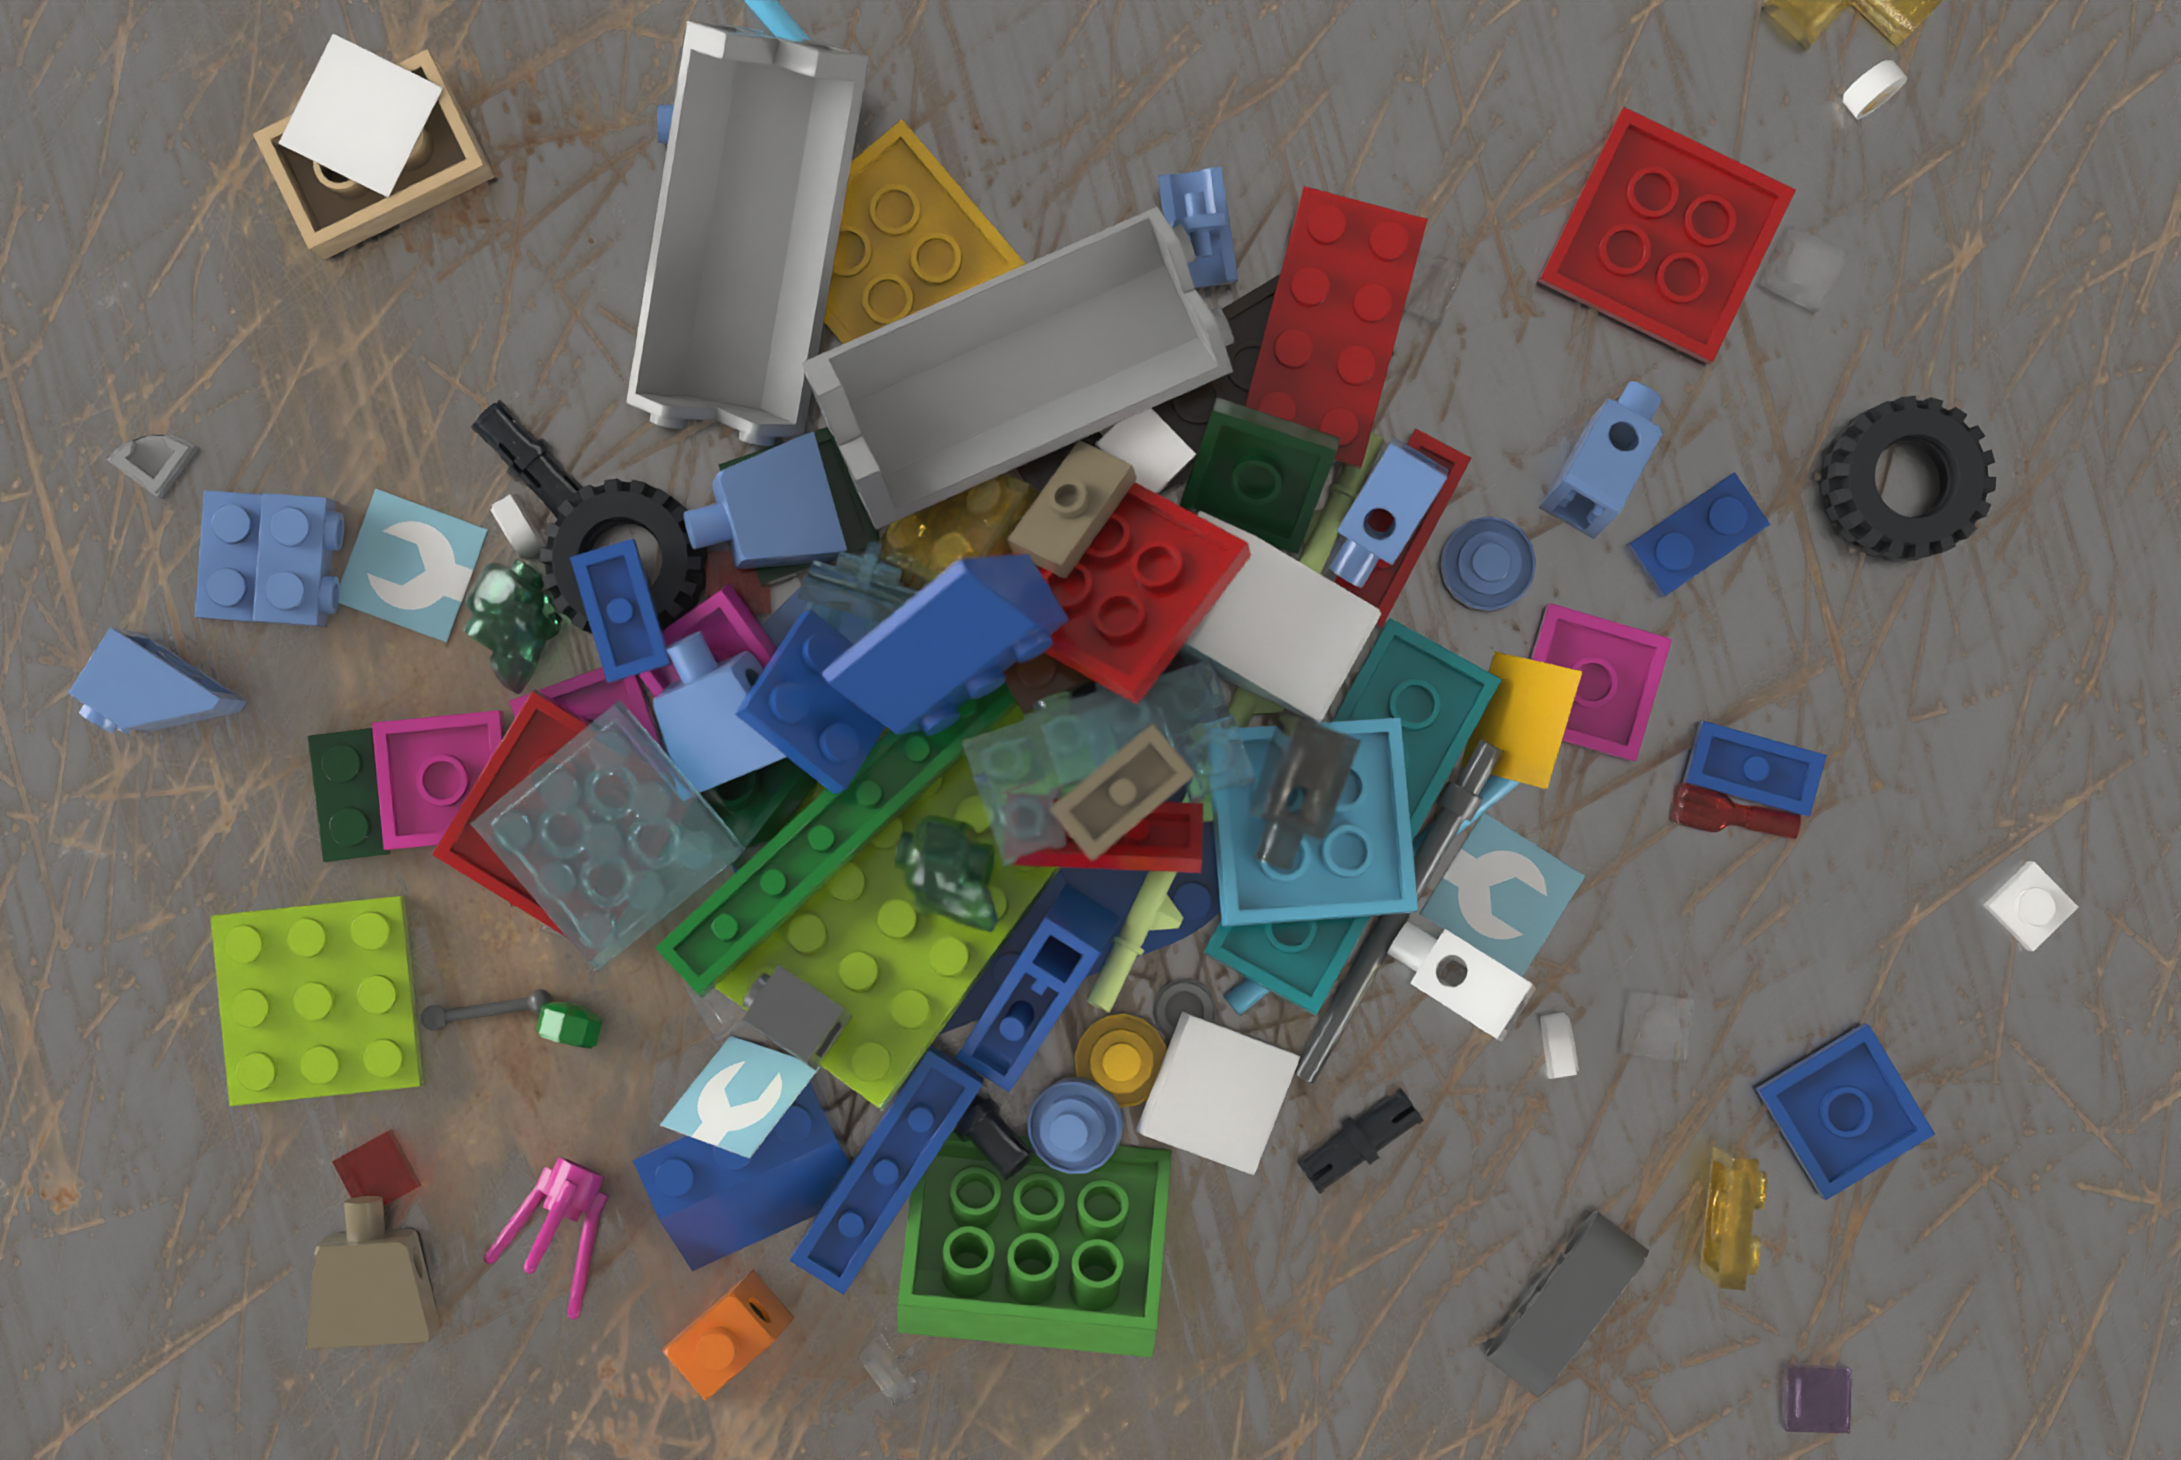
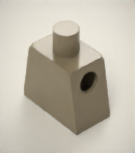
[306,1196,440,1350]

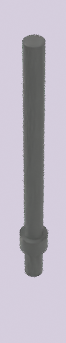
[1294,739,1503,1084]

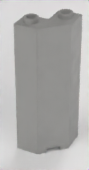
[626,21,869,446]
[801,207,1234,530]

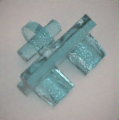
[798,540,919,638]

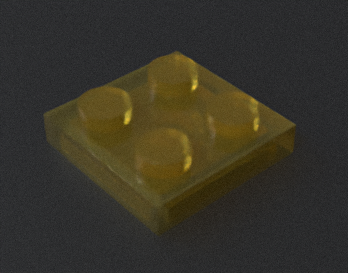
[1699,1146,1767,1291]

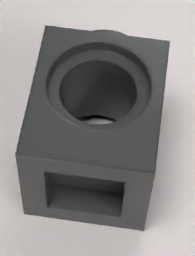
[741,965,852,1071]

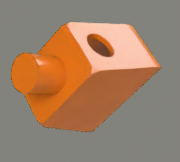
[661,1269,795,1401]

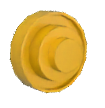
[1074,1013,1167,1108]

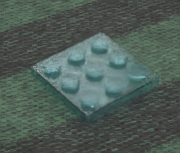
[471,700,746,972]

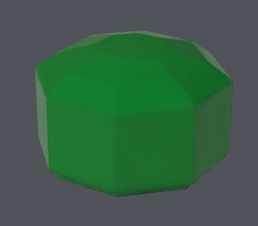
[536,1001,602,1049]

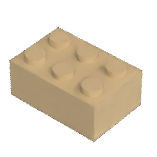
[253,49,495,260]

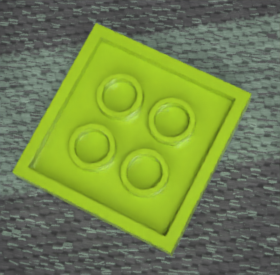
[210,895,424,1106]

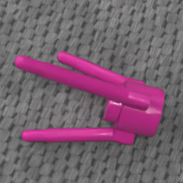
[484,1157,609,1320]

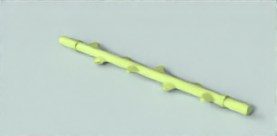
[1086,432,1384,1013]

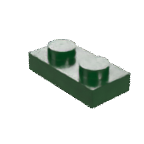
[307,728,391,862]

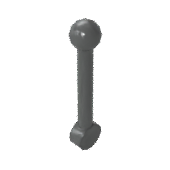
[421,989,553,1030]

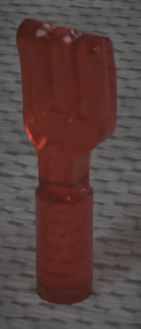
[1670,783,1801,840]

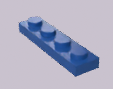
[789,1045,984,1295]

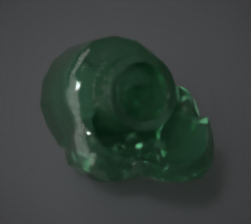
[462,558,563,694]
[895,815,998,933]

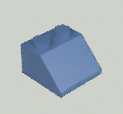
[68,627,247,734]

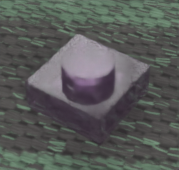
[1782,1364,1852,1434]

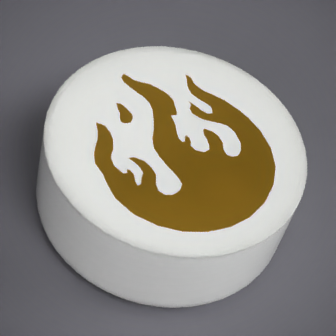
[1842,60,1907,119]

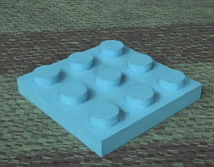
[1205,718,1418,927]

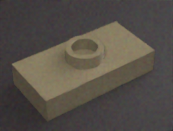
[1007,440,1137,579]
[1048,723,1195,860]

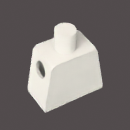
[1387,921,1537,1043]

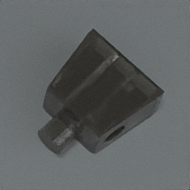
[1249,714,1361,871]

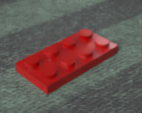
[1245,186,1428,469]

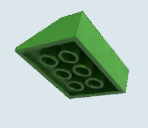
[897,1129,1172,1358]

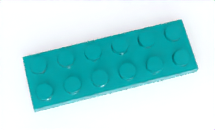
[1203,618,1502,1016]

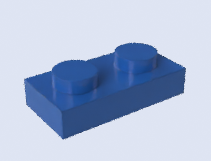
[1627,472,1771,597]
[570,539,673,683]
[1683,721,1827,817]

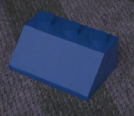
[822,554,1069,736]
[633,1076,853,1271]

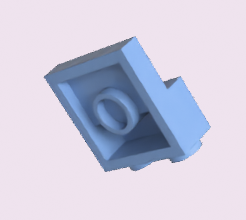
[194,490,344,627]

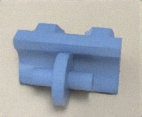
[1158,166,1238,289]

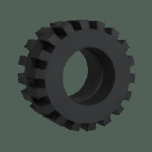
[1821,396,1997,562]
[540,479,709,634]

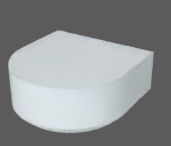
[490,494,546,560]
[1540,1012,1579,1079]

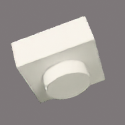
[1983,861,2079,952]

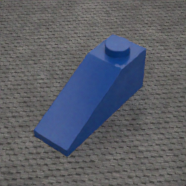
[955,884,1121,1093]

